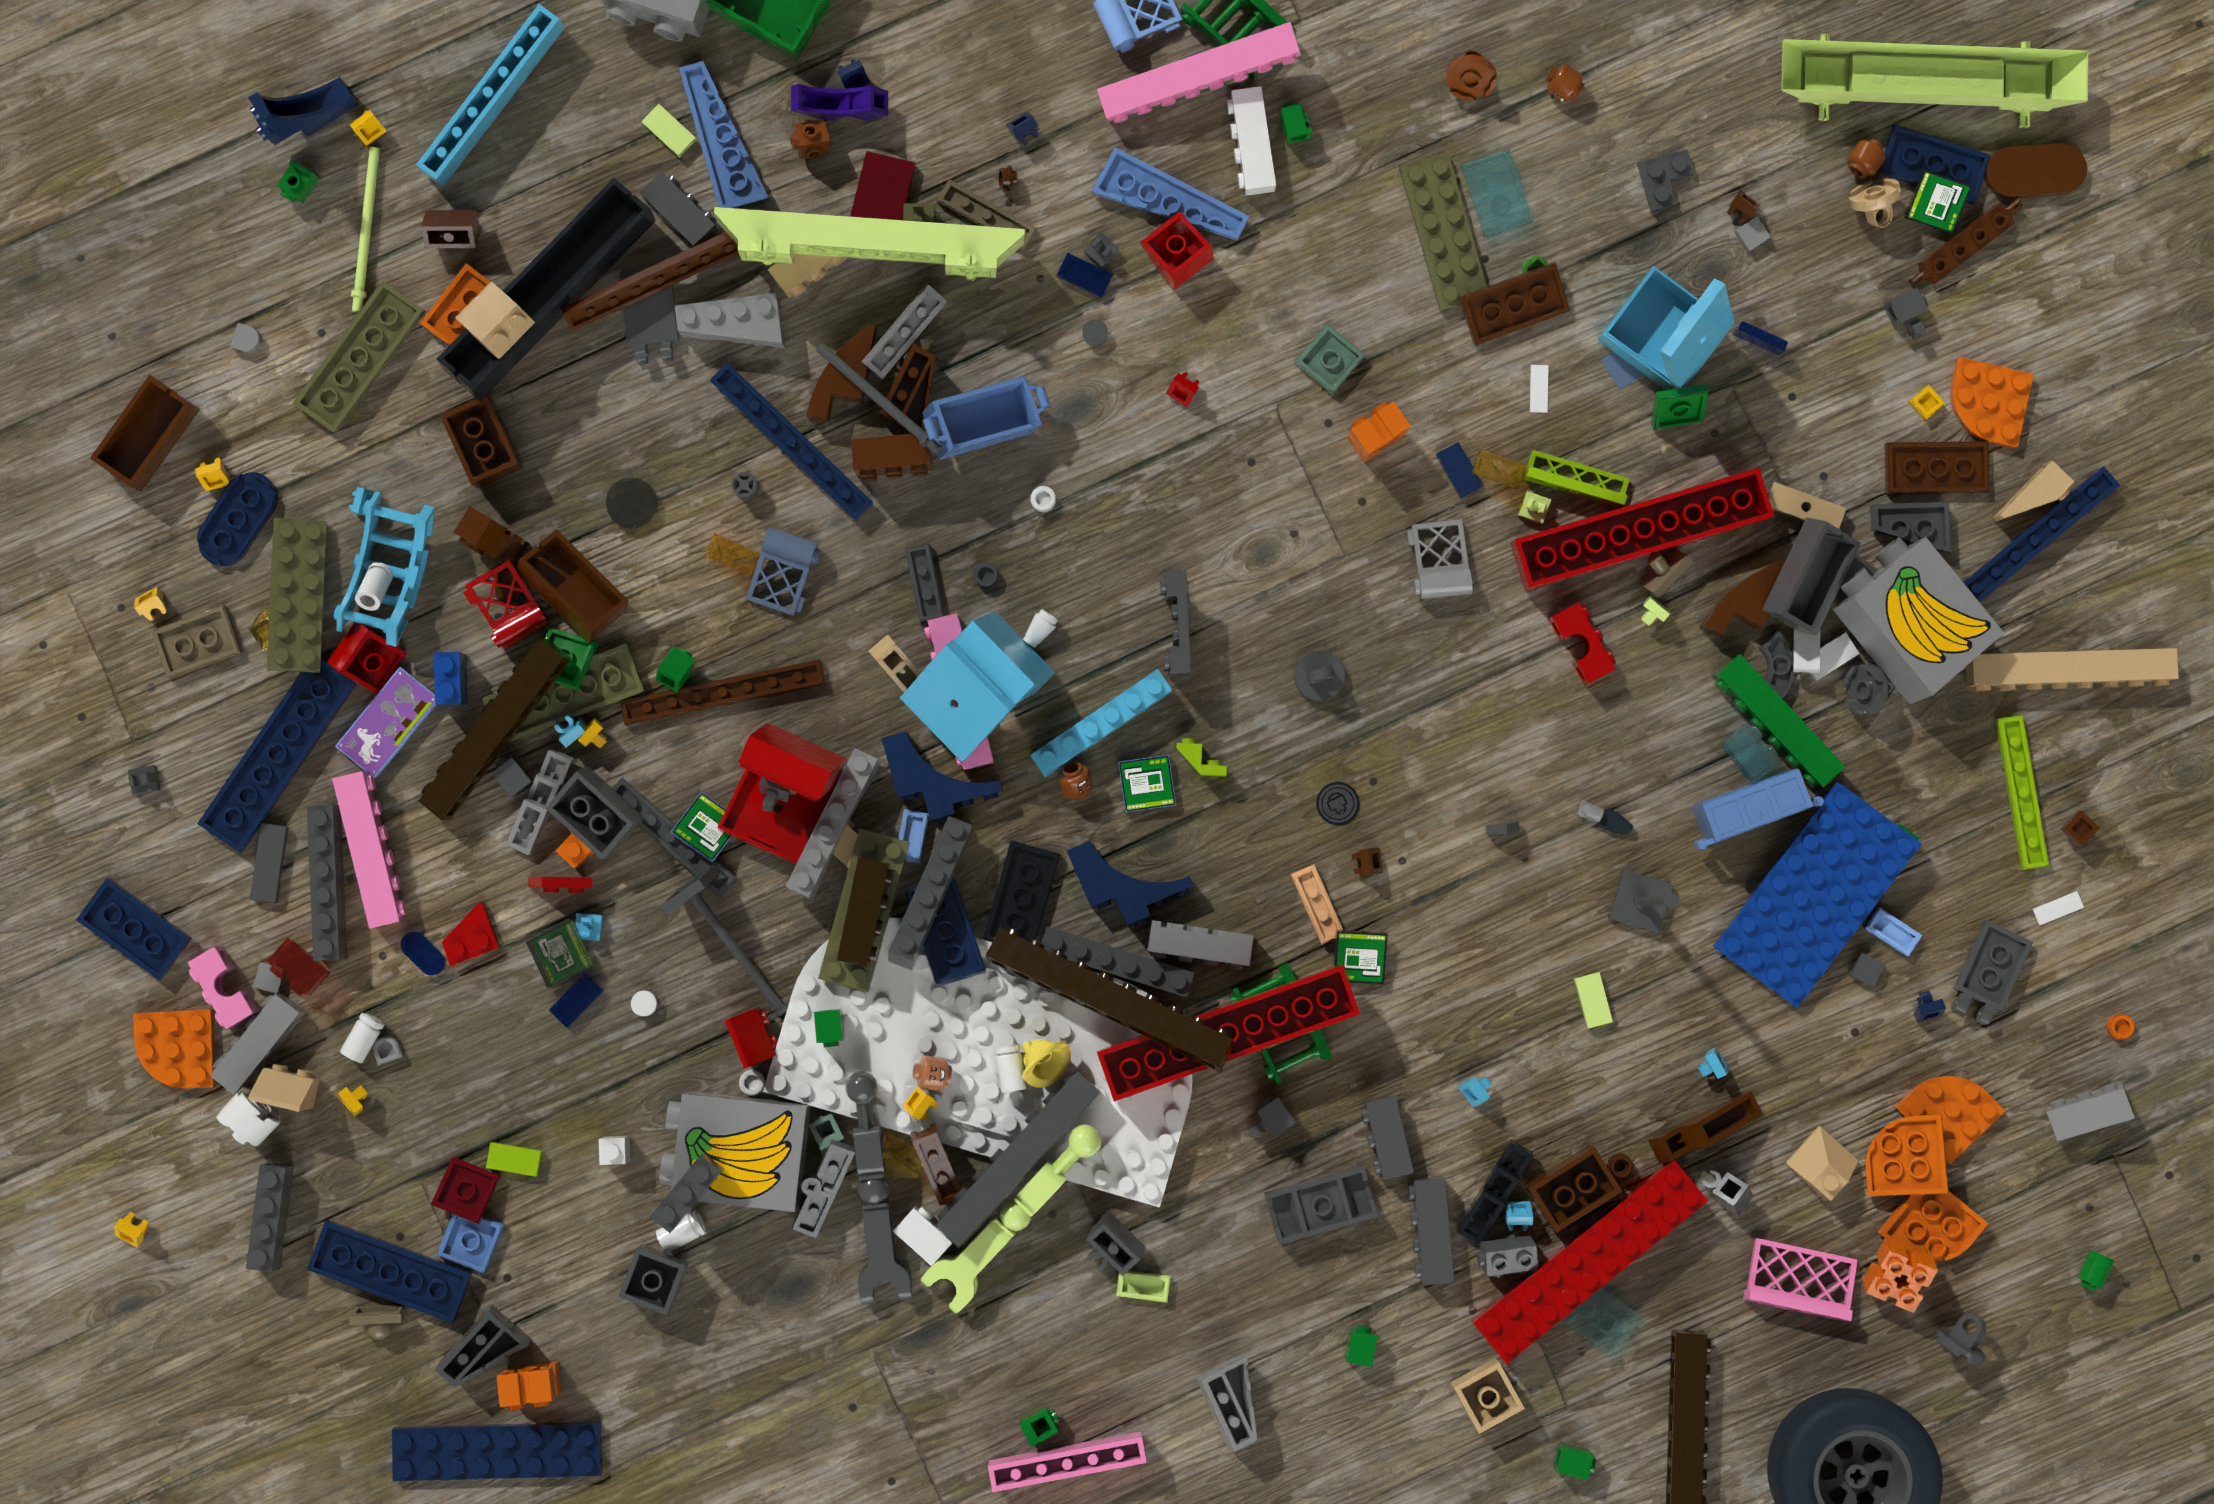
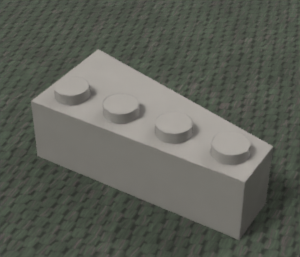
[675,293,785,349]
[1147,920,1254,970]

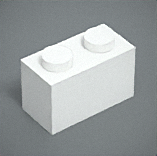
[893,1206,952,1266]

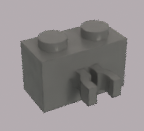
[1086,1211,1146,1275]

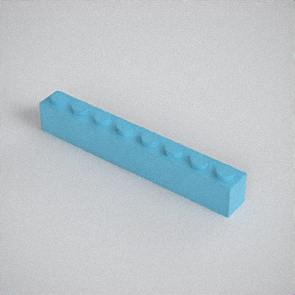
[416,4,565,187]

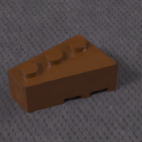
[877,344,936,432]

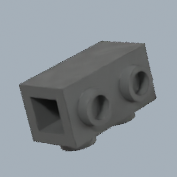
[1477,1235,1538,1277]

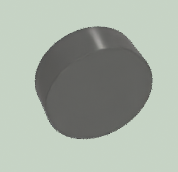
[1083,319,1108,346]
[973,562,999,588]

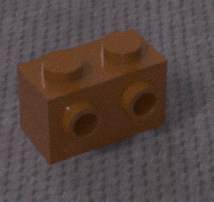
[421,210,481,248]

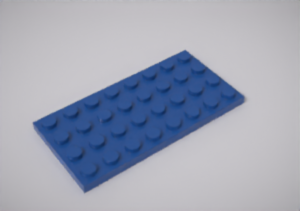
[1713,782,1922,1008]

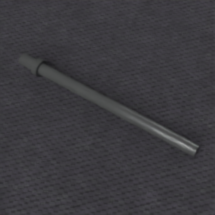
[816,343,943,455]

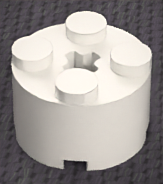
[216,1087,281,1147]

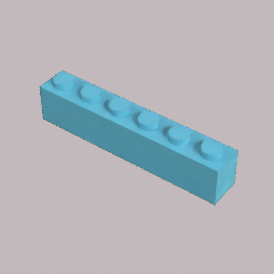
[1030,669,1172,778]

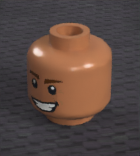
[912,1055,952,1091]

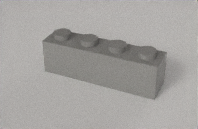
[210,993,306,1095]

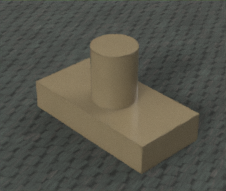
[1639,548,1693,599]

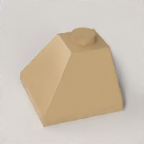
[1785,1126,1858,1201]

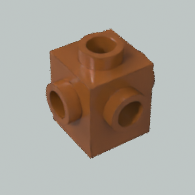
[790,119,830,159]

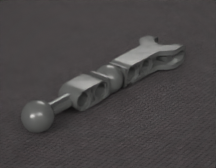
[845,1071,912,1305]

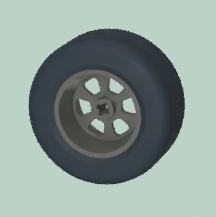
[1767,1388,1943,1504]

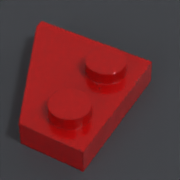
[528,877,592,893]
[441,902,500,966]

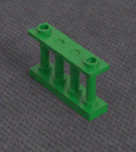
[1180,0,1296,81]
[1230,963,1333,1084]

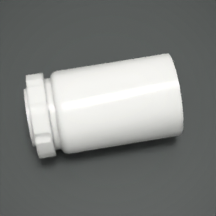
[355,562,394,611]
[340,1012,385,1063]
[995,1044,1027,1093]
[656,1210,707,1253]

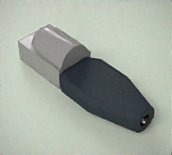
[1576,800,1633,834]

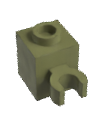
[903,203,940,223]

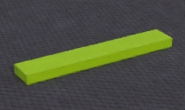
[1995,715,2049,870]

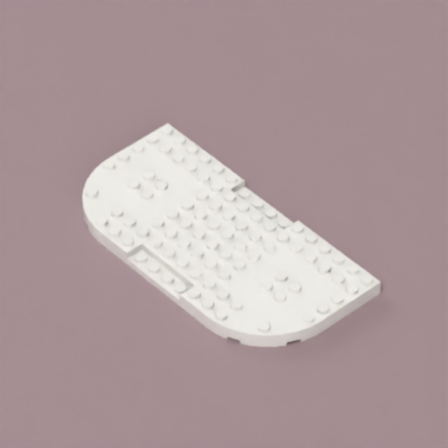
[763,918,1193,1207]

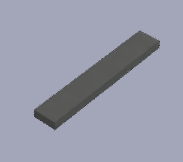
[612,777,738,897]

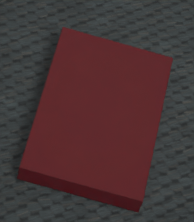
[850,151,916,220]

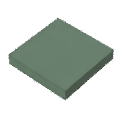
[1294,324,1366,395]

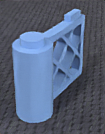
[1093,0,1182,52]

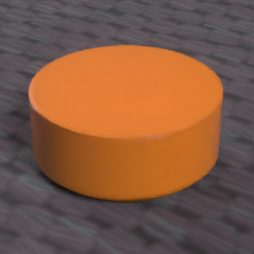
[2106,1014,2135,1040]

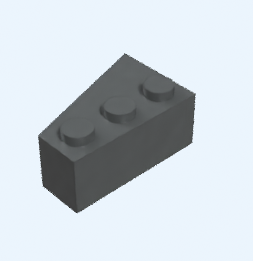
[435,1305,530,1387]

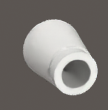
[1023,609,1058,648]

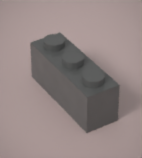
[640,171,718,247]
[1361,1095,1414,1180]
[650,1152,724,1233]

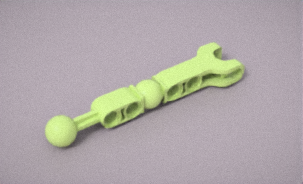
[921,1124,1101,1313]

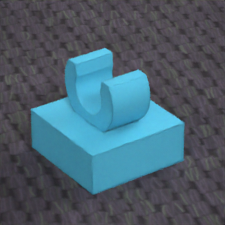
[349,487,383,516]
[554,713,586,747]
[575,913,604,941]
[1698,1047,1729,1079]
[1458,1076,1492,1107]
[1504,1201,1533,1231]

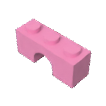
[187,946,260,1029]

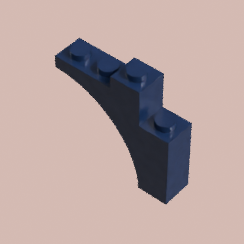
[248,77,359,145]
[881,731,1003,824]
[1067,841,1193,928]

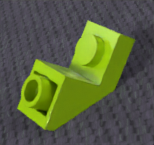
[1176,738,1227,777]

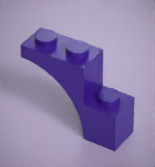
[791,84,888,121]

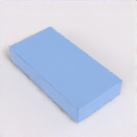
[898,809,929,864]
[1864,907,1923,957]

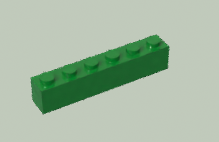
[1713,654,1846,789]

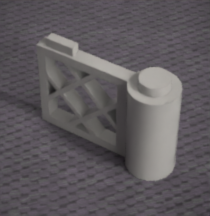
[1407,519,1472,599]

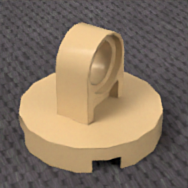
[1849,178,1901,228]

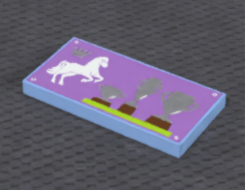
[335,667,437,779]

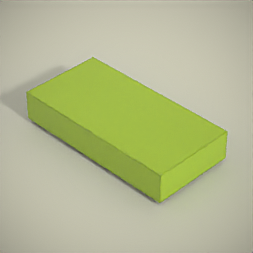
[486,1142,543,1177]

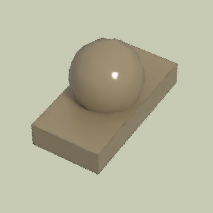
[349,1304,407,1340]

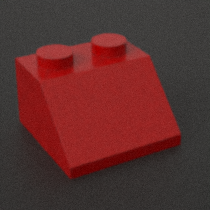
[1140,211,1214,290]
[327,622,407,694]
[724,1007,778,1069]

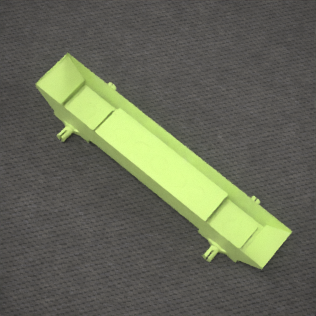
[1781,34,2088,128]
[714,207,1025,281]

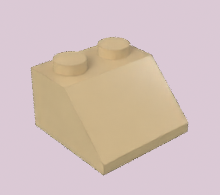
[455,281,535,359]
[248,1063,320,1112]

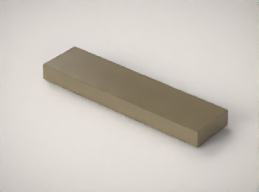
[937,179,1037,252]

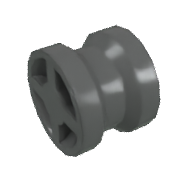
[731,472,759,500]

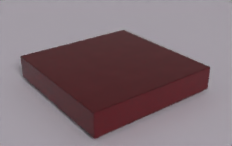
[431,1156,501,1224]

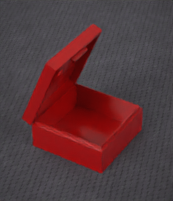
[717,723,847,865]

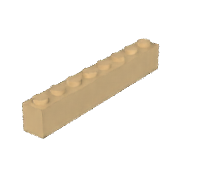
[1965,648,2179,691]

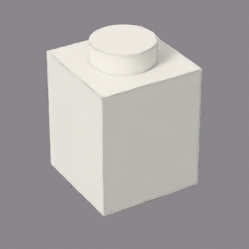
[599,1136,630,1165]

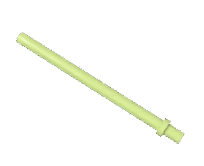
[351,147,380,313]

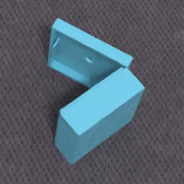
[1598,266,1735,390]
[900,611,1055,762]

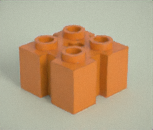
[1347,401,1411,462]
[1863,1237,1938,1313]
[496,1361,562,1410]

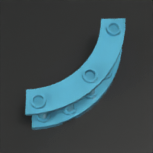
[334,491,435,647]

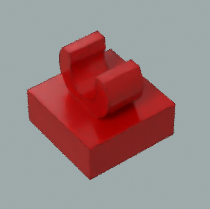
[1166,372,1199,407]

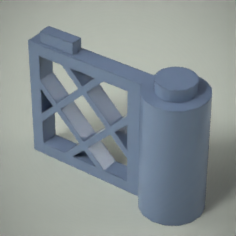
[746,527,822,616]

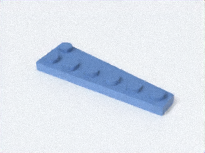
[679,61,769,209]
[1092,147,1249,241]

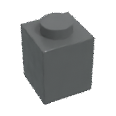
[492,757,534,798]

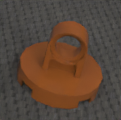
[1445,50,1497,101]

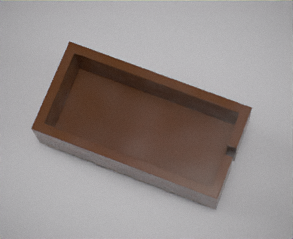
[90,375,200,492]
[517,529,629,643]

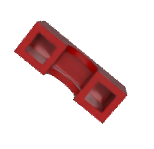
[1548,602,1616,686]

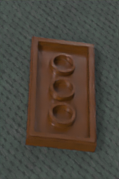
[1459,262,1570,345]
[1884,441,1990,494]

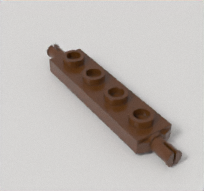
[1909,199,2023,289]

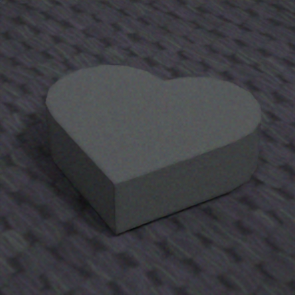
[1486,820,1520,836]

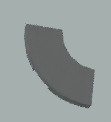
[1759,629,1795,700]

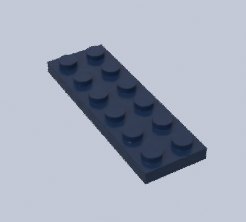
[307,1220,472,1323]

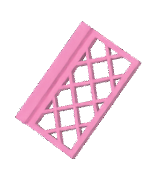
[1743,1238,1857,1322]

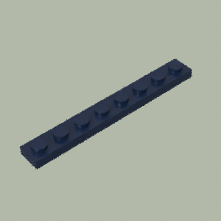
[710,362,874,521]
[1963,466,2120,602]

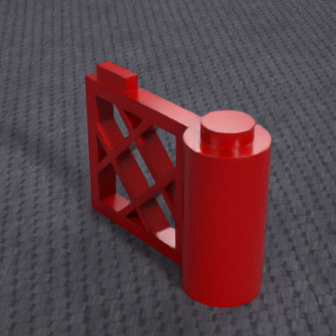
[463,559,550,650]

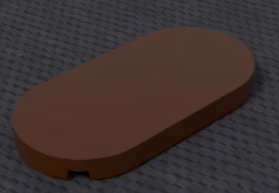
[1984,143,2087,199]

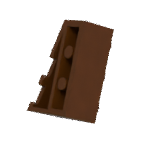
[453,506,529,567]

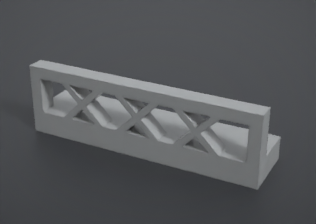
[862,284,947,379]

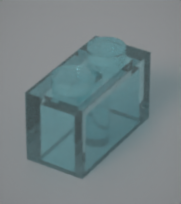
[1719,723,1780,783]

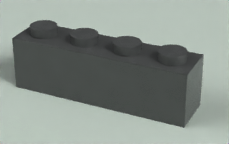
[246,1162,294,1272]
[1408,1176,1454,1285]

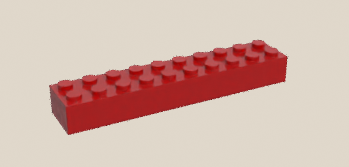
[1510,468,1774,592]
[1097,965,1360,1102]
[1471,1160,1708,1365]

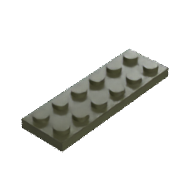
[1399,153,1487,312]
[293,280,426,434]
[267,518,327,673]
[483,643,646,744]
[818,829,910,992]

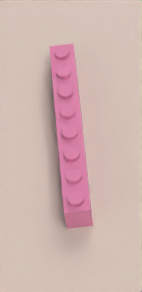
[1097,22,1301,123]

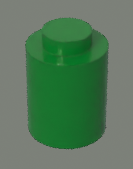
[2077,1250,2115,1292]

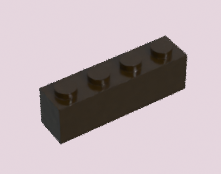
[837,858,894,966]

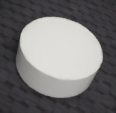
[1031,486,1056,513]
[631,990,658,1016]
[739,1069,766,1096]

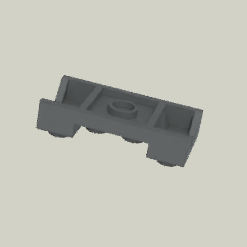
[1160,570,1191,678]
[1264,1165,1379,1245]

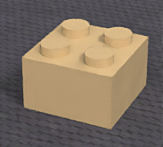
[1450,1358,1525,1434]

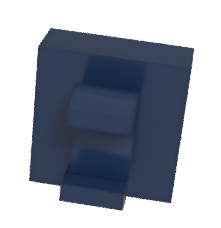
[837,59,870,89]
[1006,112,1038,145]
[1914,991,1946,1023]

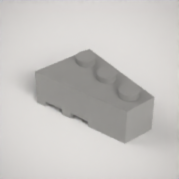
[2046,1080,2135,1141]
[1195,1355,1257,1452]

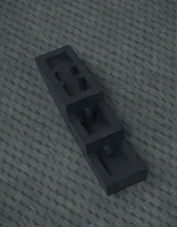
[1456,1139,1533,1245]

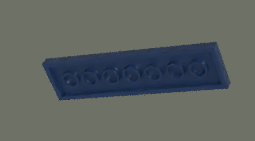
[197,658,358,852]
[392,1422,602,1481]

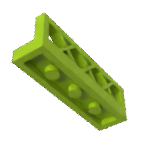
[1523,450,1630,508]

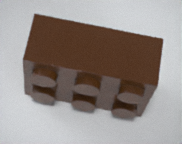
[440,395,524,489]
[851,434,933,481]
[1524,1145,1622,1233]

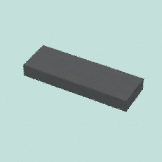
[904,543,944,624]
[250,823,288,903]

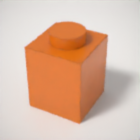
[556,833,594,869]

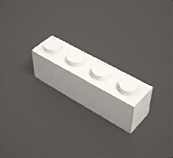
[1226,86,1276,196]

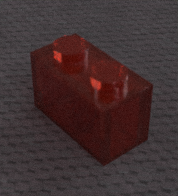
[266,938,331,996]

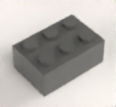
[546,766,644,860]

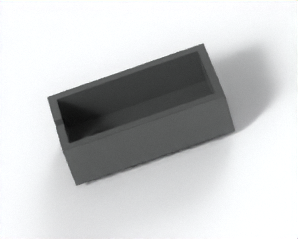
[1762,517,1861,636]

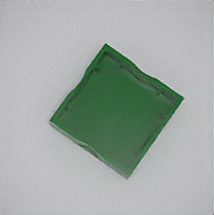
[706,0,833,61]

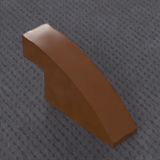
[806,324,877,423]
[1700,560,1786,637]
[1648,1091,1763,1164]

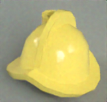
[1022,1039,1071,1088]

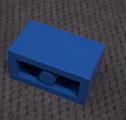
[434,652,468,706]

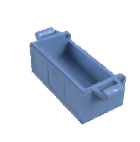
[922,376,1051,460]
[1692,769,1824,850]

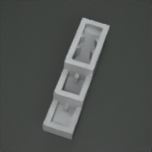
[506,748,575,855]

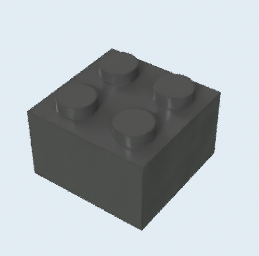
[618,1244,690,1315]

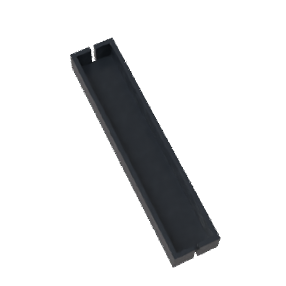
[436,178,656,401]

